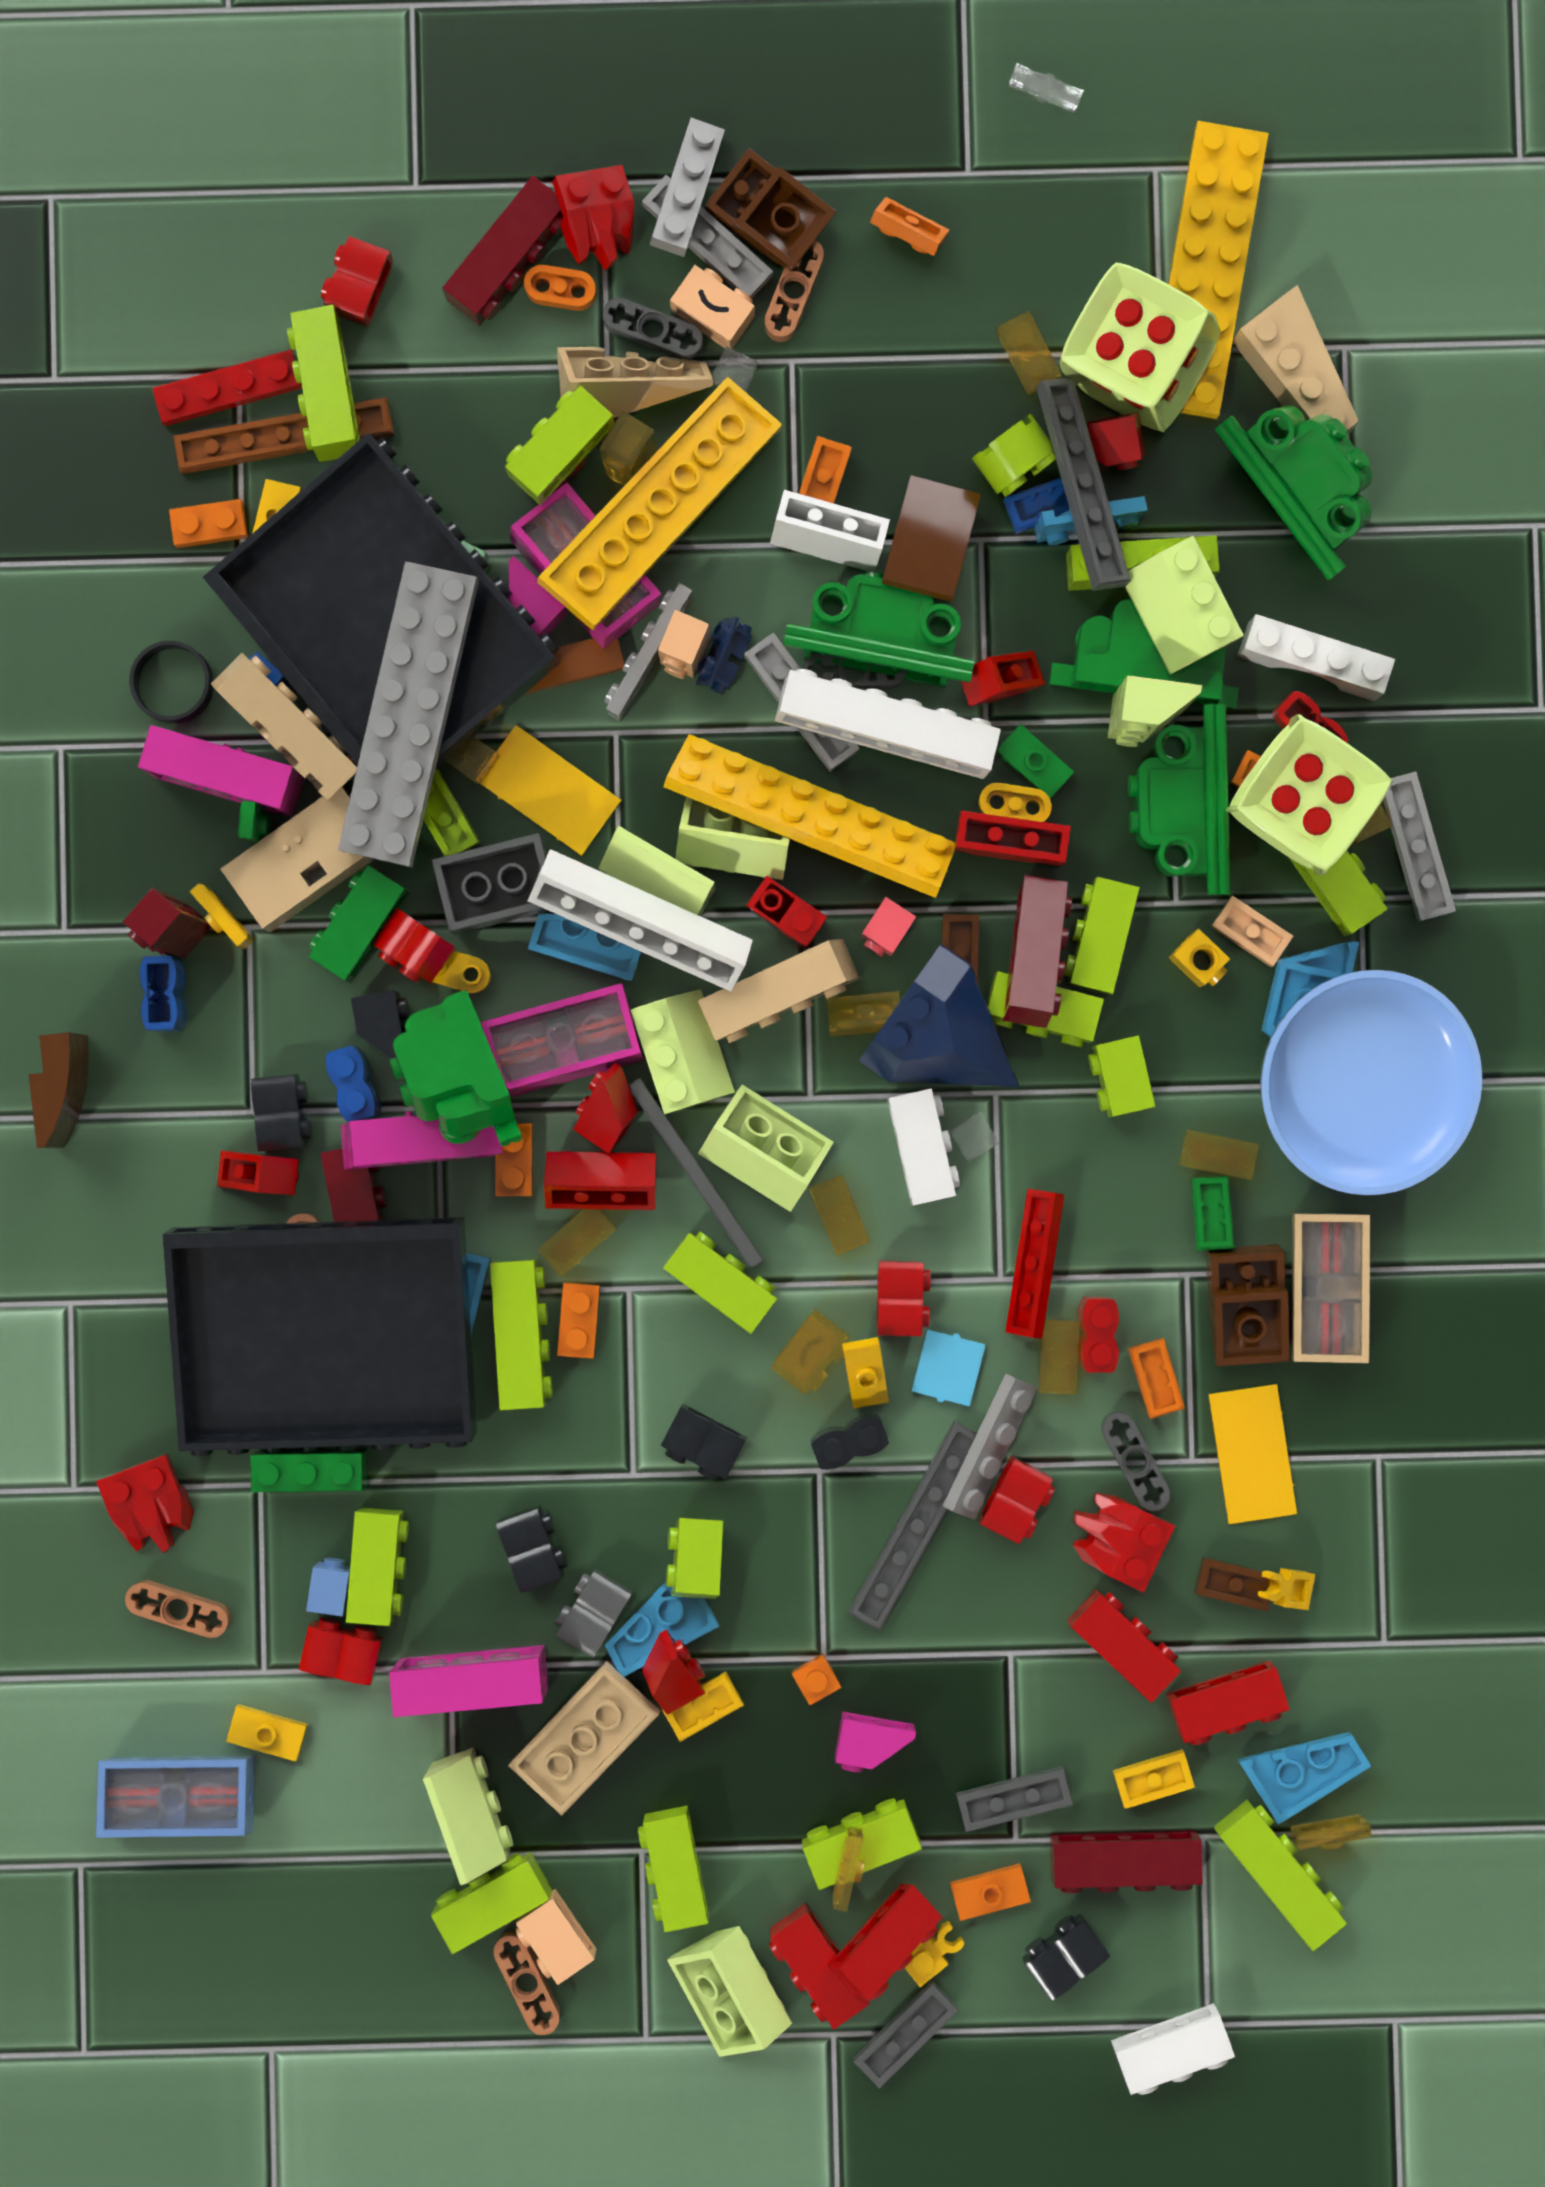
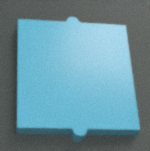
[911,1329,986,1406]

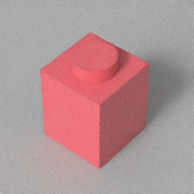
[861,897,916,957]

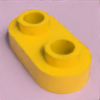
[978,783,1052,822]
[432,950,491,994]

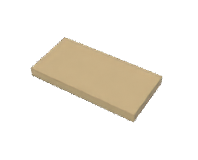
[508,1661,660,1816]

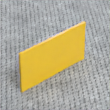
[476,725,622,856]
[1208,1384,1297,1524]

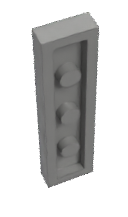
[650,118,725,257]
[642,175,773,299]
[604,583,693,722]
[744,632,860,772]
[1383,771,1456,922]
[943,1374,1037,1520]

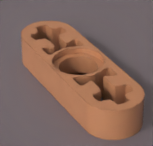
[765,240,824,342]
[125,1580,232,1638]
[494,1930,561,2035]

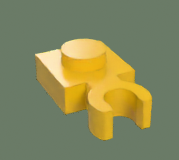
[1258,1568,1316,1610]
[905,1921,965,1987]

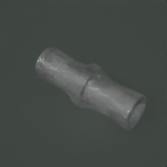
[1008,63,1084,113]

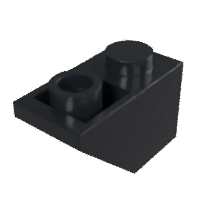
[351,990,409,1058]

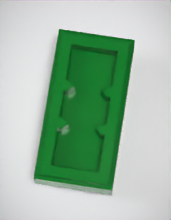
[996,724,1074,799]
[237,801,270,846]
[1191,1176,1234,1252]

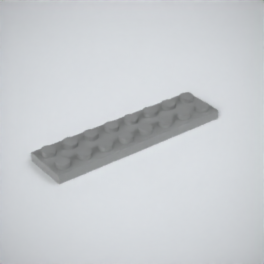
[338,561,479,868]

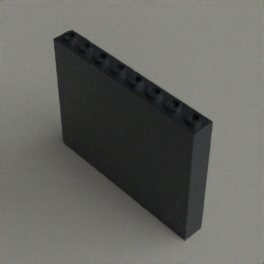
[203,433,561,770]
[163,1217,477,1456]

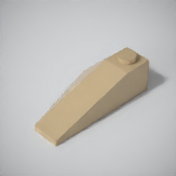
[557,347,713,418]

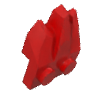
[552,165,634,271]
[96,1453,194,1553]
[1072,1492,1175,1593]

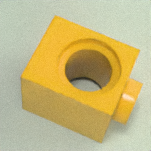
[1168,928,1230,988]

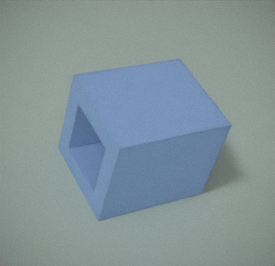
[306,1557,350,1617]

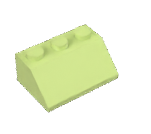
[1125,536,1244,675]
[1107,675,1202,747]
[676,797,790,880]
[599,826,716,916]
[630,989,735,1115]
[698,1085,834,1212]
[423,1747,513,1885]
[667,1926,792,2057]

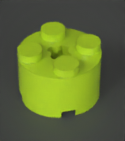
[972,414,1056,497]

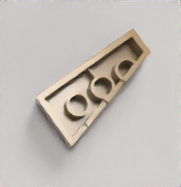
[1232,285,1359,434]
[211,653,357,801]
[698,939,860,1043]

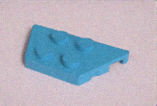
[1261,941,1359,1038]

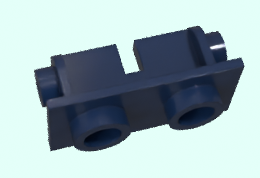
[696,617,753,695]

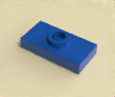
[1003,477,1069,534]

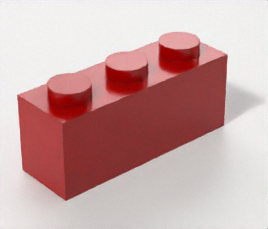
[954,811,1071,867]
[544,1151,657,1210]
[1067,1589,1181,1703]
[1166,1661,1290,1745]
[827,1883,943,2001]
[768,1903,870,2030]

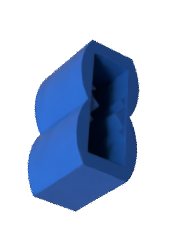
[140,956,187,1032]
[326,1045,381,1122]

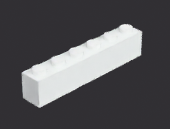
[775,669,1001,779]
[528,849,753,991]

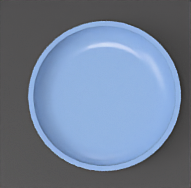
[1260,970,1482,1195]

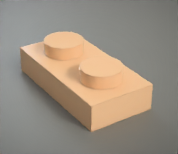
[1211,896,1293,967]

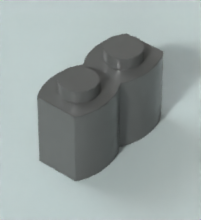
[554,1569,633,1658]

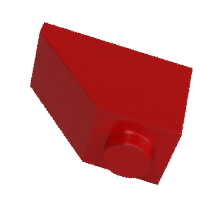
[1086,411,1146,471]
[961,650,1045,707]
[217,1150,299,1195]

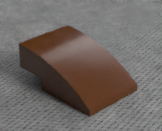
[705,148,837,271]
[882,475,981,602]
[28,1032,89,1149]
[1206,1244,1289,1366]

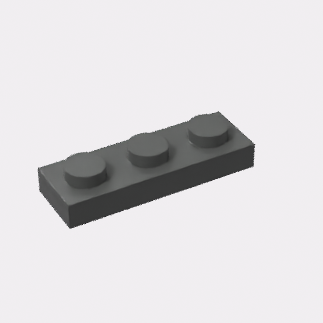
[956,1766,1073,1832]
[853,1980,958,2089]

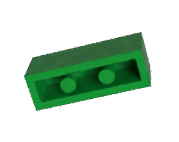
[308,865,410,983]
[251,1449,369,1492]

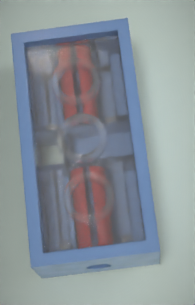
[96,1756,255,1838]

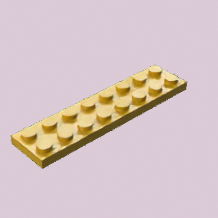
[1168,121,1269,419]
[537,377,782,630]
[663,734,955,898]

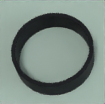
[129,641,214,724]

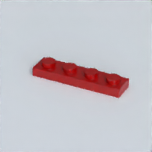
[152,349,302,426]
[1005,1188,1065,1339]

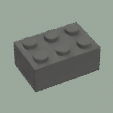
[432,833,549,935]

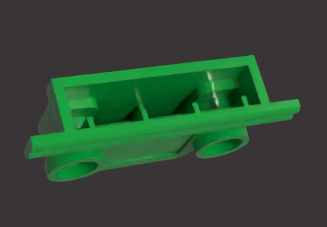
[1215,405,1372,581]
[783,572,975,688]
[1049,596,1239,710]
[1128,704,1230,895]
[389,990,522,1146]

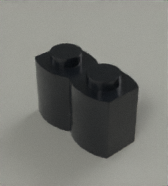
[251,1074,312,1152]
[661,1404,747,1481]
[810,1413,889,1470]
[496,1505,568,1593]
[1022,1914,1110,2001]

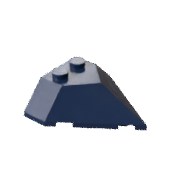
[859,944,1020,1087]

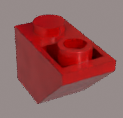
[746,876,827,950]
[573,1062,638,1154]
[642,1629,706,1715]

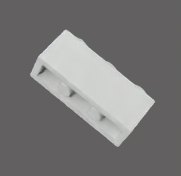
[770,490,890,572]
[887,1088,960,1205]
[1111,2003,1235,2095]

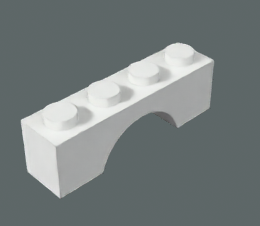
[1237,614,1395,701]

